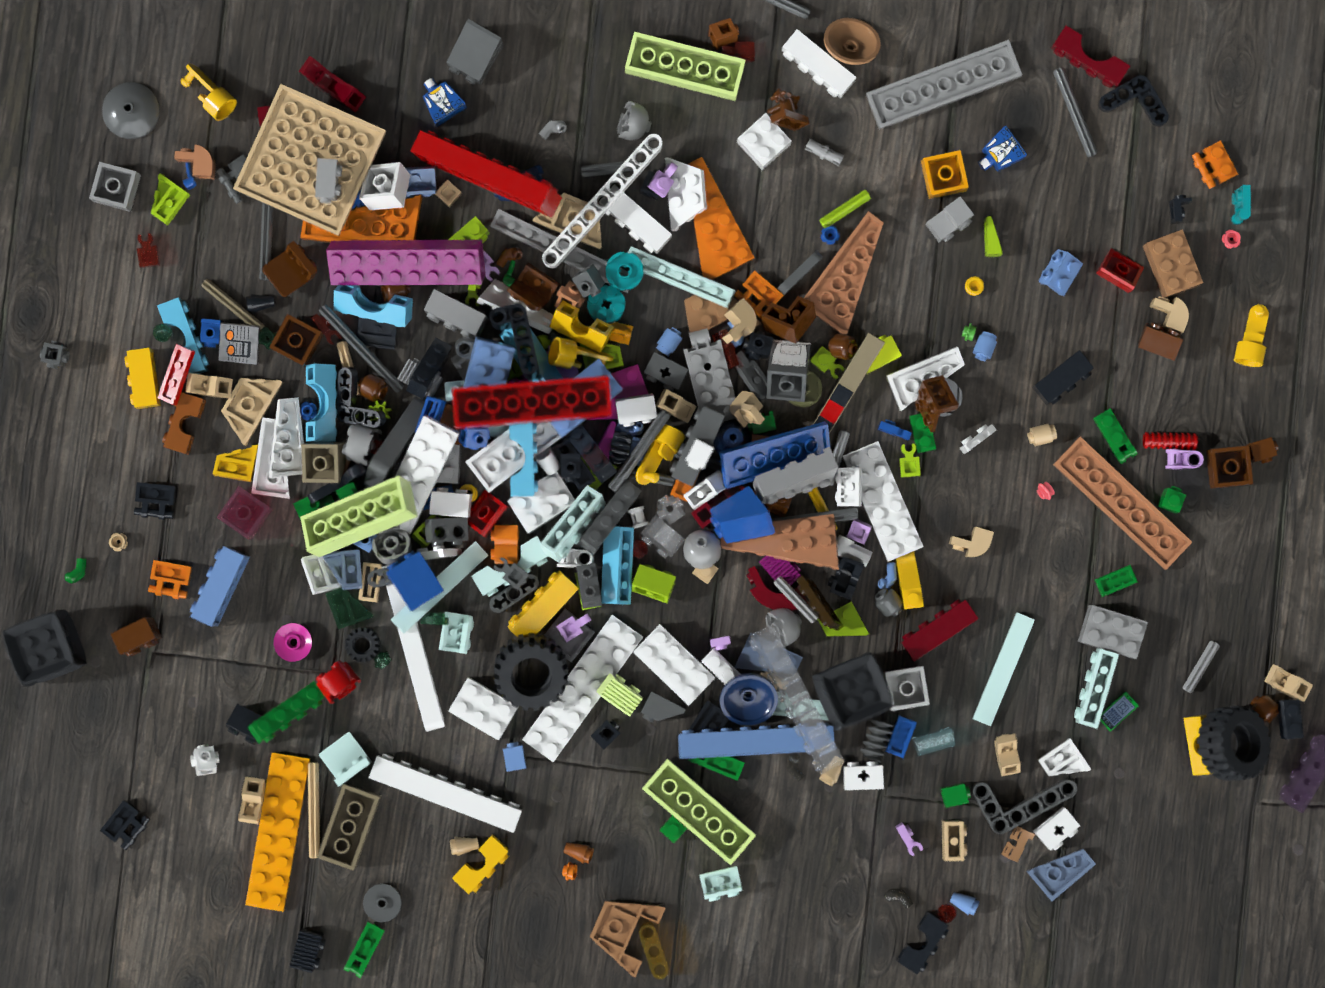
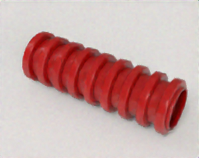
[1143,432,1198,450]

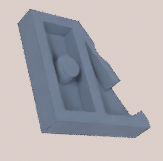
[323,550,362,590]

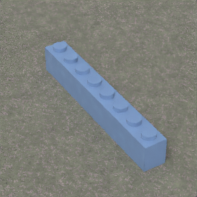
[678,723,835,759]

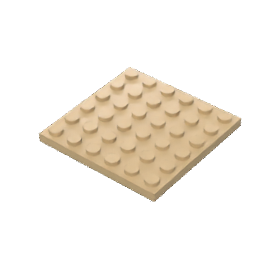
[233,84,387,236]

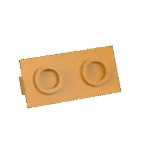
[609,322,633,345]

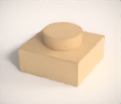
[435,180,462,207]
[692,565,719,584]

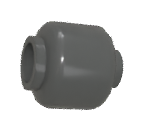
[874,588,903,617]

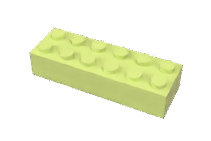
[625,32,746,101]
[300,476,418,557]
[642,758,756,865]

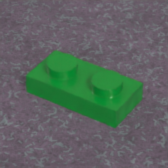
[909,414,936,454]

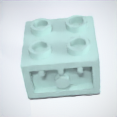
[319,732,372,787]

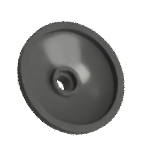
[102,82,160,139]

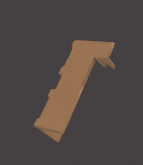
[1002,826,1035,863]

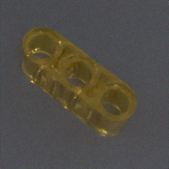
[639,922,669,979]

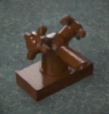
[767,88,810,131]

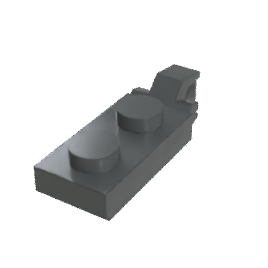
[732,351,767,401]

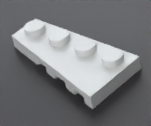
[886,347,965,411]
[251,417,290,499]

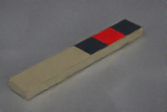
[813,333,885,434]

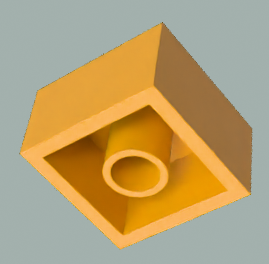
[921,150,969,199]

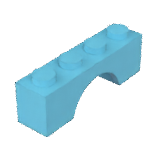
[334,285,413,327]
[157,297,209,379]
[306,364,337,442]
[509,423,538,497]

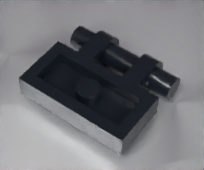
[134,482,176,520]
[100,800,150,850]

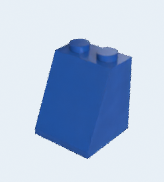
[710,486,776,543]

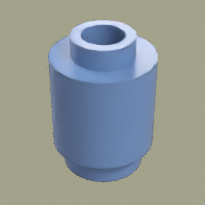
[656,327,683,357]
[973,331,997,361]

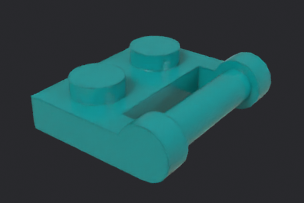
[1231,185,1251,225]

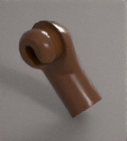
[495,247,523,268]

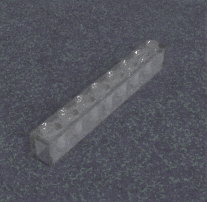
[749,624,844,774]

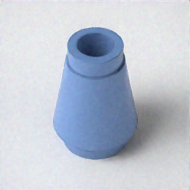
[950,892,980,916]

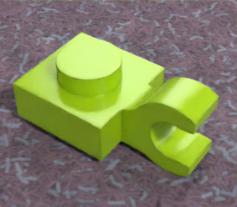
[465,285,482,307]

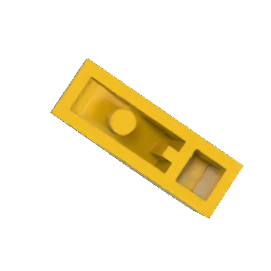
[895,551,924,609]

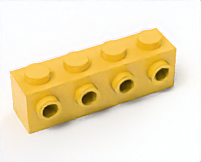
[507,570,579,637]

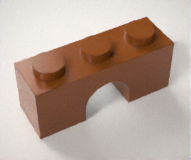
[162,392,206,455]

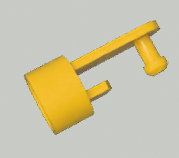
[181,63,237,121]
[1234,305,1269,367]
[548,337,614,369]
[636,424,686,485]

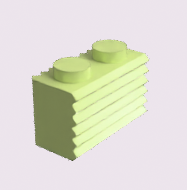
[596,673,643,716]

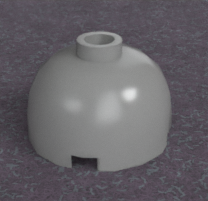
[617,101,651,141]
[372,526,412,565]
[683,529,722,569]
[765,608,802,648]

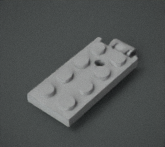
[683,328,735,422]

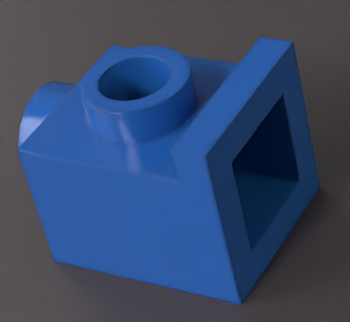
[200,319,222,348]

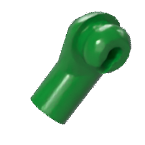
[65,558,86,584]

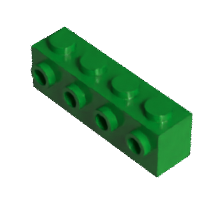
[248,681,325,743]

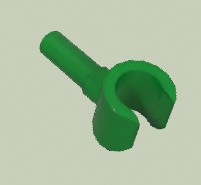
[503,260,516,287]

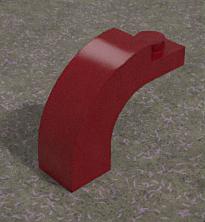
[299,56,366,112]
[746,566,808,610]

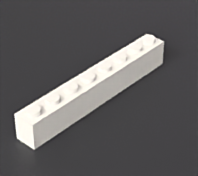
[369,753,522,833]

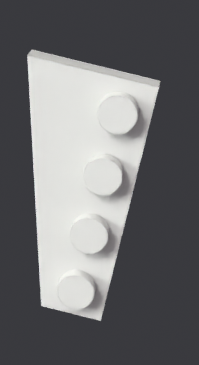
[476,279,553,334]
[269,398,304,478]

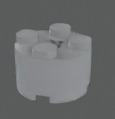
[342,423,382,466]

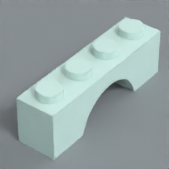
[471,536,549,597]

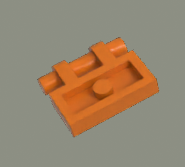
[1192,141,1238,189]
[734,270,784,320]
[148,560,193,599]

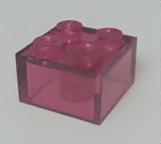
[216,486,273,540]

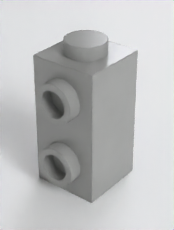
[315,158,342,204]

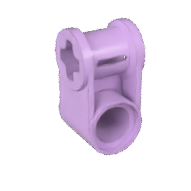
[1165,449,1204,469]

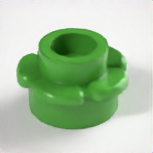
[962,323,977,341]

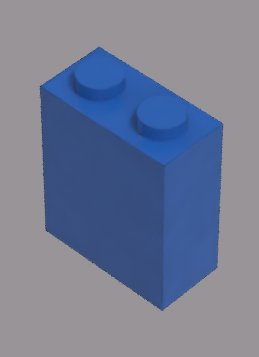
[385,551,444,612]

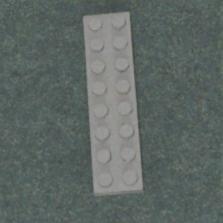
[866,40,1022,130]

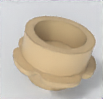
[109,533,128,552]

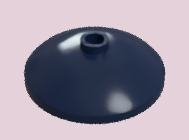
[720,674,778,725]

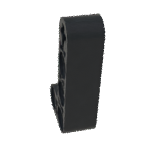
[490,304,539,380]

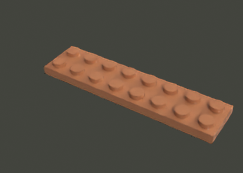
[1053,437,1192,570]

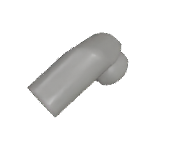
[539,121,567,140]

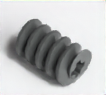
[860,719,895,763]

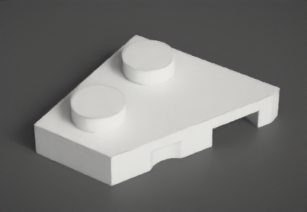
[301,555,342,595]

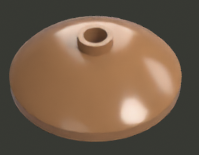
[824,18,881,65]

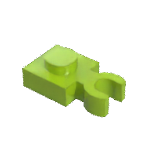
[810,346,845,379]
[899,444,921,478]

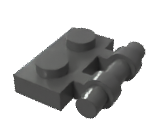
[216,154,249,204]

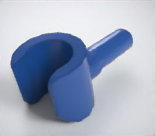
[183,162,196,190]

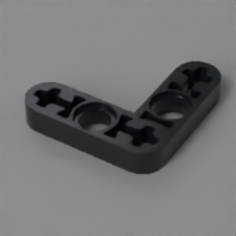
[1098,75,1169,127]
[336,367,386,428]
[307,463,366,504]

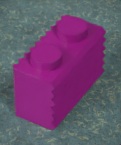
[759,556,801,586]

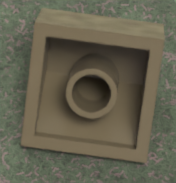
[301,442,346,483]

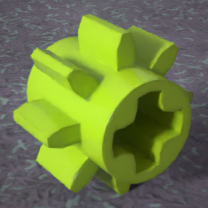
[369,401,392,420]

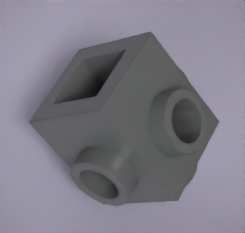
[40,341,70,369]

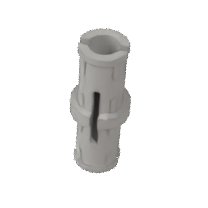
[805,138,844,166]

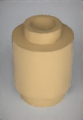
[1027,423,1057,446]

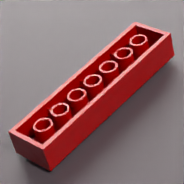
[410,130,562,218]
[452,376,612,429]

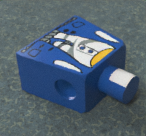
[423,78,467,127]
[978,126,1027,172]

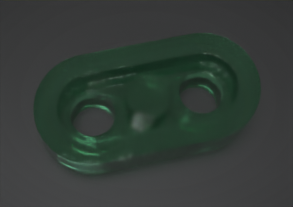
[420,613,449,625]

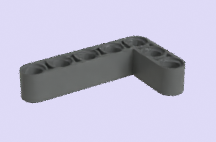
[363,396,430,488]
[971,779,1077,834]

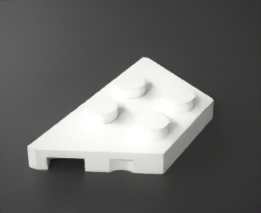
[665,157,707,231]

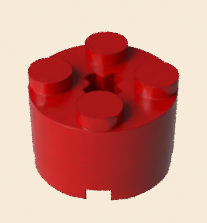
[316,660,361,704]

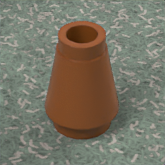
[564,842,594,864]

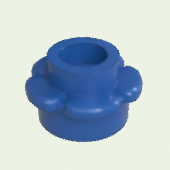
[821,226,839,245]
[300,402,317,421]

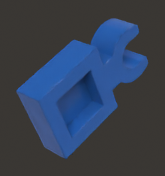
[877,419,912,440]

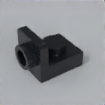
[1169,195,1192,224]

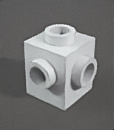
[190,744,219,776]

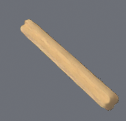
[308,762,320,858]

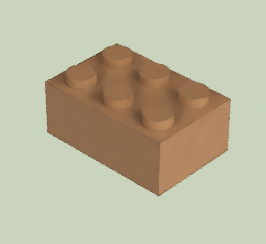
[1143,229,1203,298]

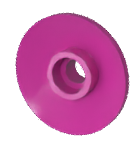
[273,623,312,662]

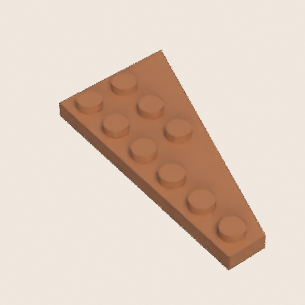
[804,211,884,335]
[721,514,839,570]

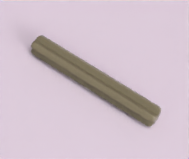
[201,279,264,332]

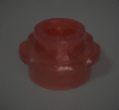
[633,540,648,559]
[938,904,956,923]

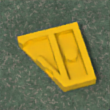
[213,445,258,482]

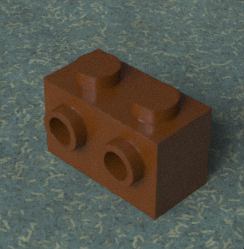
[1138,322,1183,361]

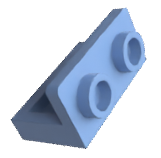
[405,166,437,198]
[1039,249,1083,296]

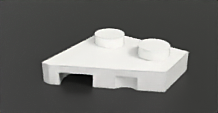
[960,424,996,454]
[416,545,462,560]
[1038,738,1091,776]

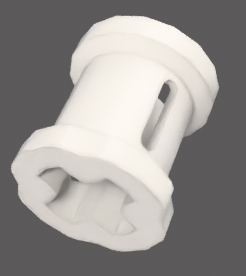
[627,506,649,529]

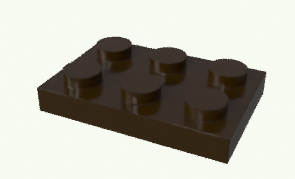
[797,575,844,631]

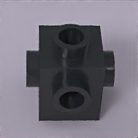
[743,331,774,360]

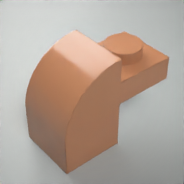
[174,145,216,179]

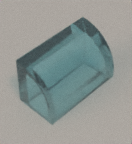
[912,727,955,757]

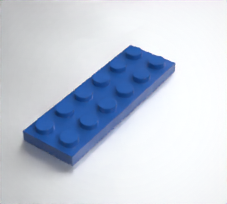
[720,421,830,489]

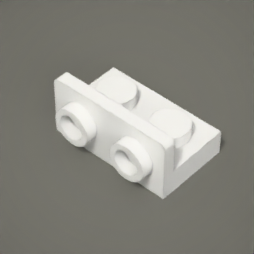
[835,467,862,507]

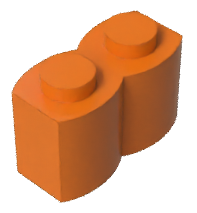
[491,525,519,564]

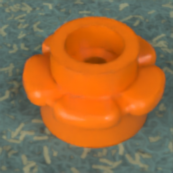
[562,862,578,881]

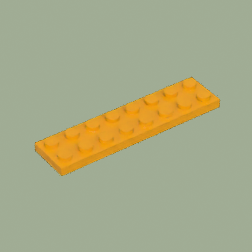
[245,752,311,912]

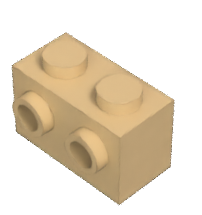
[942,820,967,861]

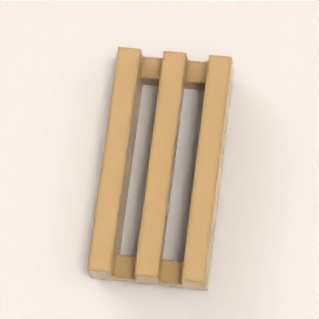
[358,562,383,603]

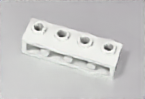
[782,29,856,99]
[599,185,672,254]

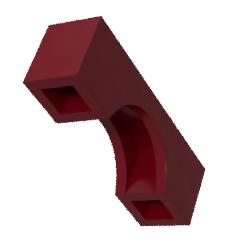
[1051,25,1130,88]

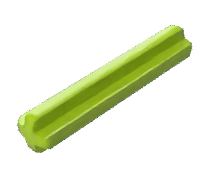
[819,190,871,228]

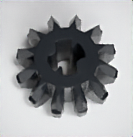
[609,432,632,464]

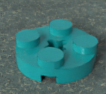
[606,252,643,291]
[587,286,625,324]

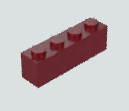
[900,599,978,662]

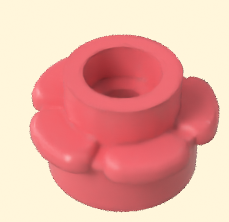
[1222,230,1241,249]
[1037,482,1055,500]

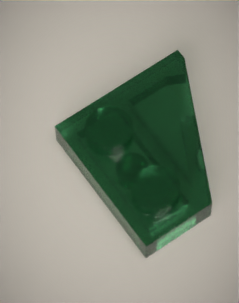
[325,588,373,630]

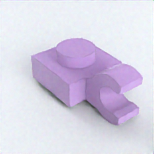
[647,162,678,198]
[556,614,591,643]
[895,822,923,856]

